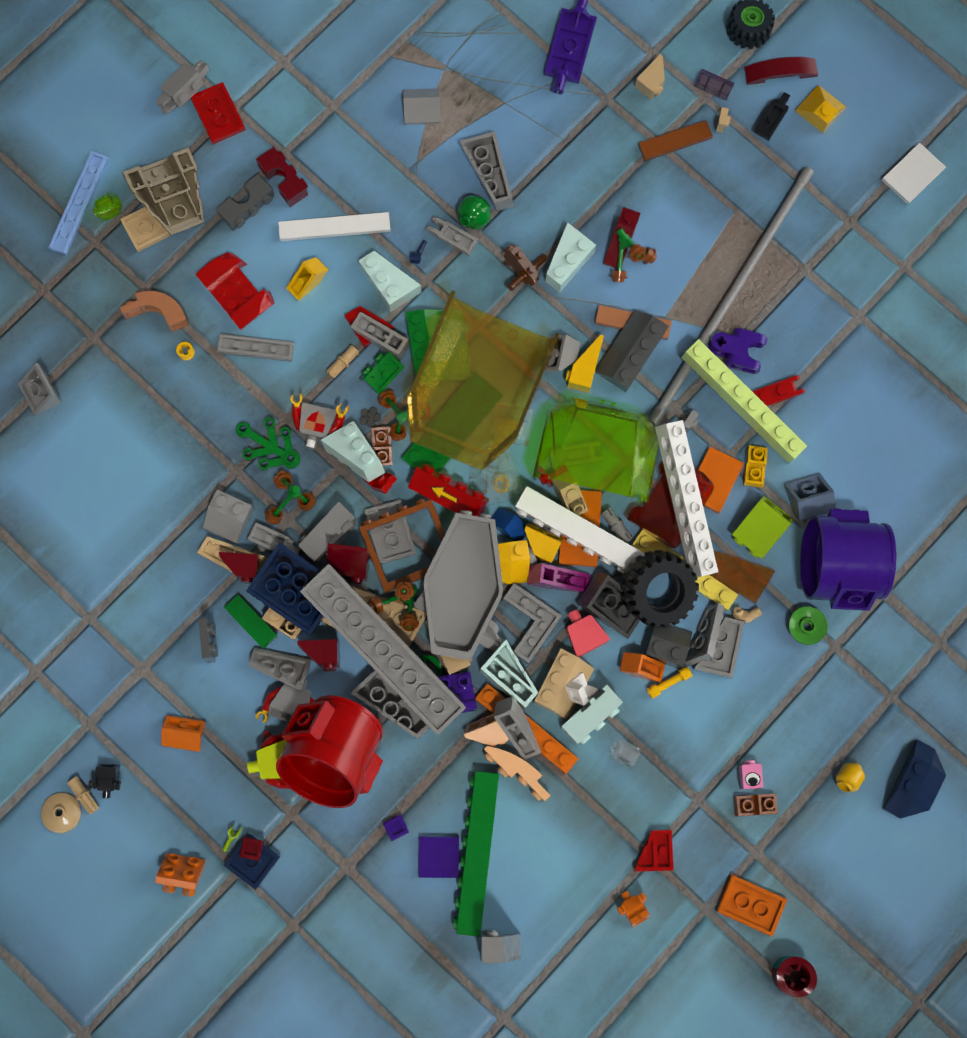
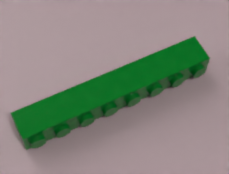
[453,771,499,937]

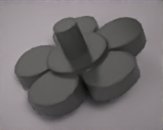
[359,407,381,428]

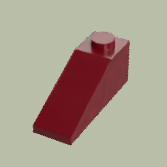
[603,207,641,269]

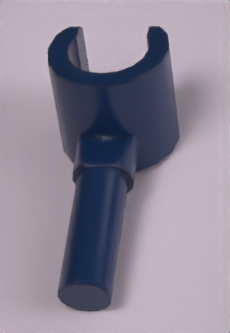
[410,240,427,264]

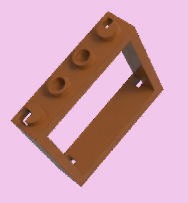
[359,499,445,594]

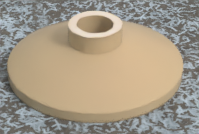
[41,793,81,833]

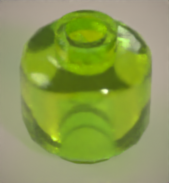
[93,193,122,221]

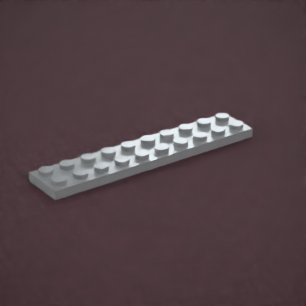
[300,564,466,735]

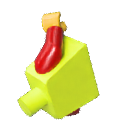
[247,733,290,789]

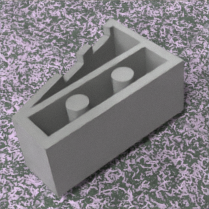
[298,502,357,565]

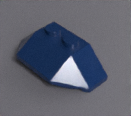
[883,740,946,819]

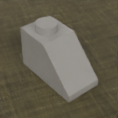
[544,334,580,372]

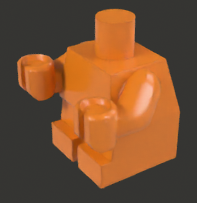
[617,891,650,928]

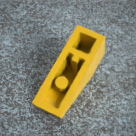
[565,335,604,393]

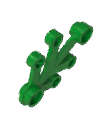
[236,417,301,471]

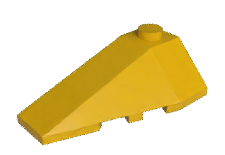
[498,540,530,585]

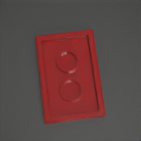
[190,82,246,144]

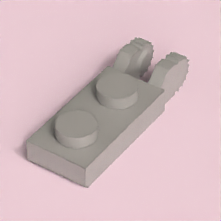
[425,216,478,256]

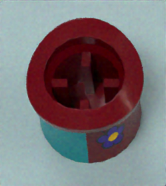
[772,956,817,997]

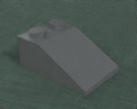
[577,572,640,639]

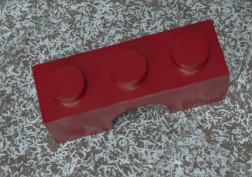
[256,147,308,208]

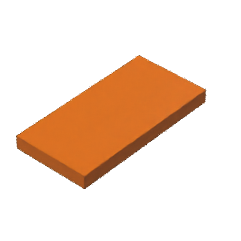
[559,490,602,568]

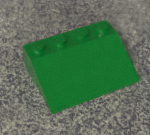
[406,309,472,390]

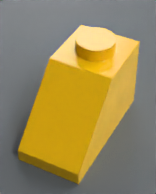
[286,257,328,301]
[525,522,563,563]

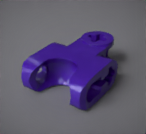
[708,328,767,374]

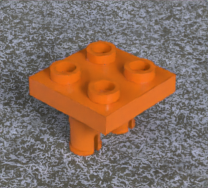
[155,853,205,897]

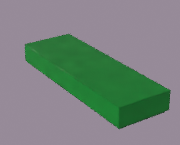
[224,595,278,649]

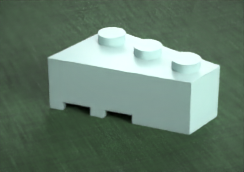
[545,223,596,293]
[358,251,421,312]
[321,421,385,482]
[480,640,538,710]
[561,685,623,745]

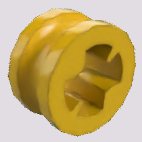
[176,342,195,361]

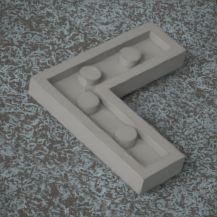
[503,583,562,664]

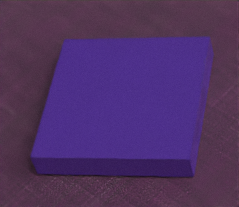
[419,837,459,878]

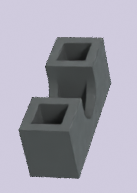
[216,174,274,231]

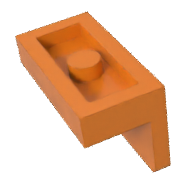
[161,715,205,752]

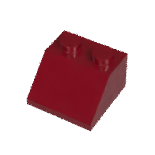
[297,639,340,672]

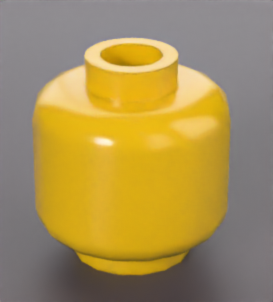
[835,763,865,793]

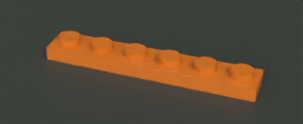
[475,683,578,774]

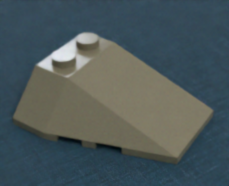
[122,147,204,236]

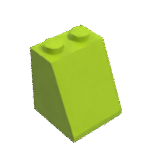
[732,495,794,559]

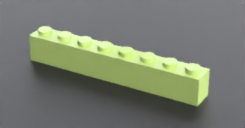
[681,339,807,464]

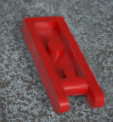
[752,375,805,407]

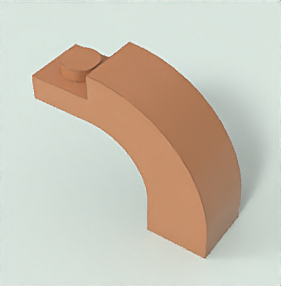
[120,291,189,332]

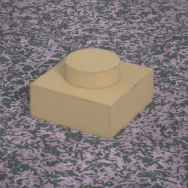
[716,107,731,133]

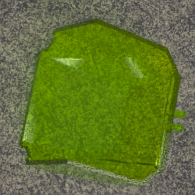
[532,396,659,505]

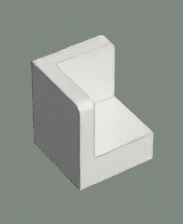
[565,673,599,706]

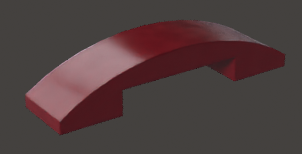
[744,57,818,85]

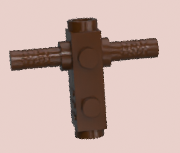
[503,244,547,291]

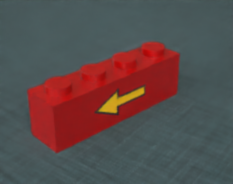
[408,464,489,517]

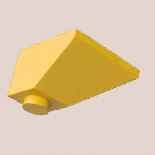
[795,85,846,133]

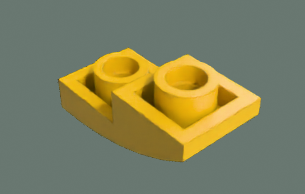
[744,445,768,488]

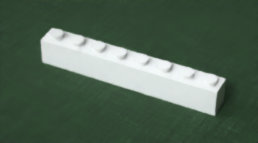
[513,486,645,574]

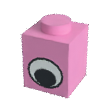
[738,760,763,790]

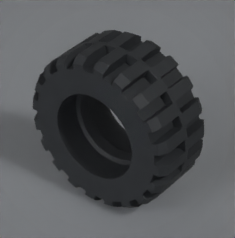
[620,550,699,628]

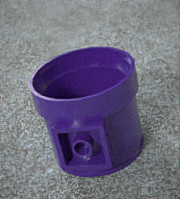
[800,508,897,611]

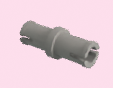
[601,507,634,543]

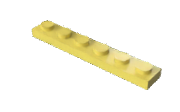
[631,530,738,611]

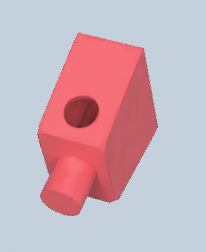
[566,609,610,657]

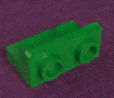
[359,351,404,395]

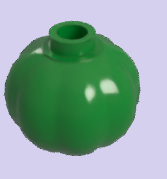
[457,195,491,230]

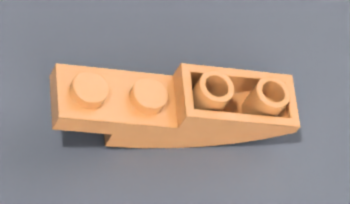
[484,746,551,802]

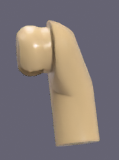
[733,607,762,623]

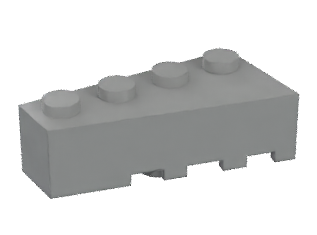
[459,131,514,211]
[351,671,431,739]
[481,930,521,963]

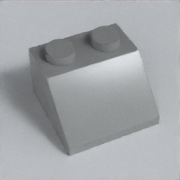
[202,490,254,544]

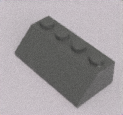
[595,310,669,392]

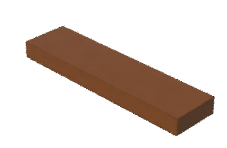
[638,120,713,161]

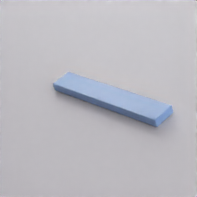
[48,150,109,256]

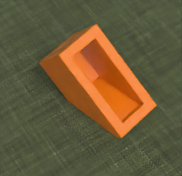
[620,652,665,683]

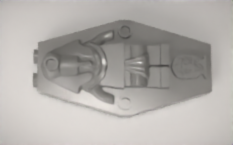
[424,510,503,660]

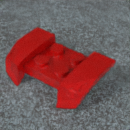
[195,252,275,330]

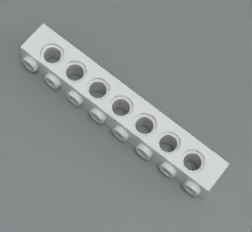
[655,420,718,577]

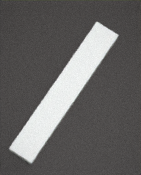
[278,212,391,241]

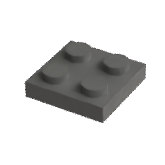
[198,618,218,663]

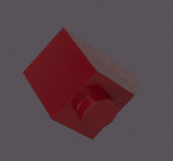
[218,552,260,584]

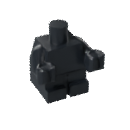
[89,764,121,798]

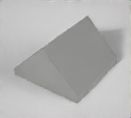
[403,88,441,125]
[18,363,61,416]

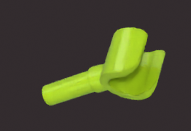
[222,823,242,852]

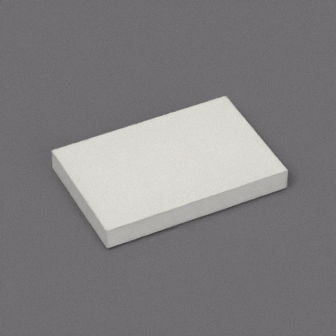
[881,143,946,205]

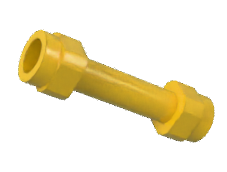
[646,666,692,699]

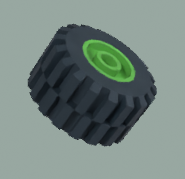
[726,0,775,49]

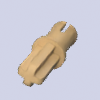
[327,345,359,378]
[67,776,99,814]

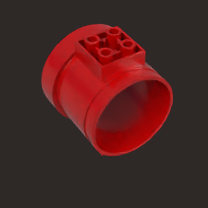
[276,695,383,808]

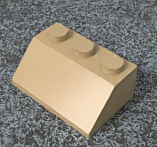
[534,649,594,721]

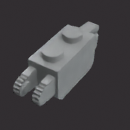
[156,60,210,114]

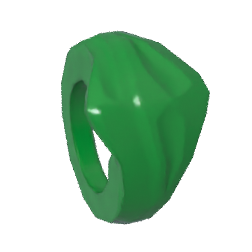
[419,654,442,677]

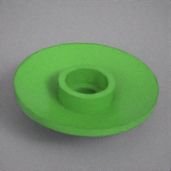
[789,606,828,645]

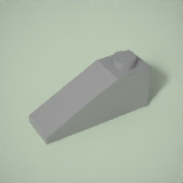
[350,312,410,361]
[494,696,541,760]

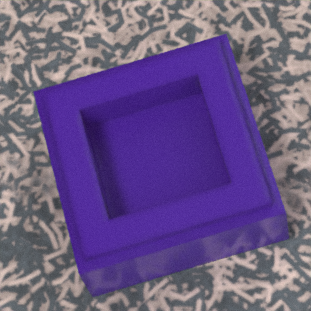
[383,814,409,842]

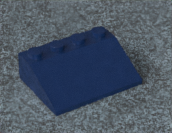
[246,543,325,635]

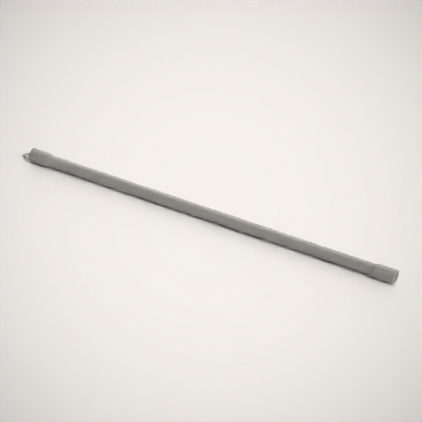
[647,167,814,427]

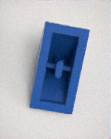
[491,508,526,541]

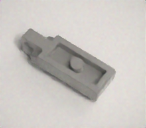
[247,522,301,555]

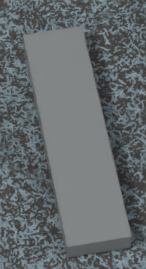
[217,334,295,362]

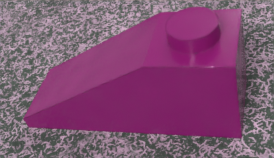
[528,563,590,593]

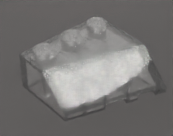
[469,438,523,507]

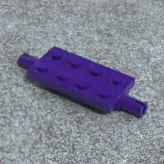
[544,0,597,94]

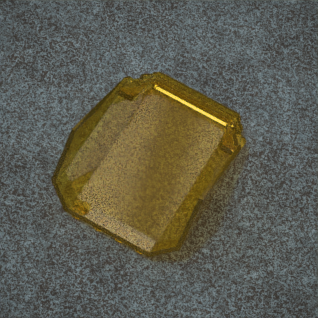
[407,291,559,470]

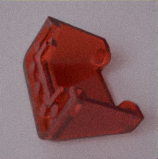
[627,460,714,549]

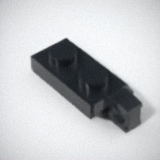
[754,92,790,141]

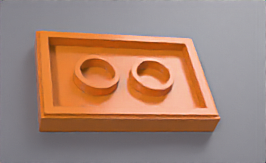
[696,447,744,514]
[716,874,787,937]

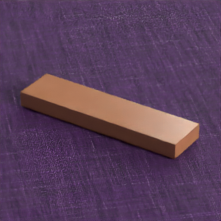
[595,305,672,340]

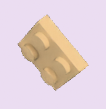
[120,207,170,252]

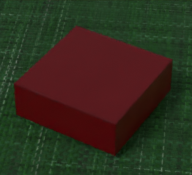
[239,837,264,861]

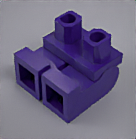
[438,672,477,713]

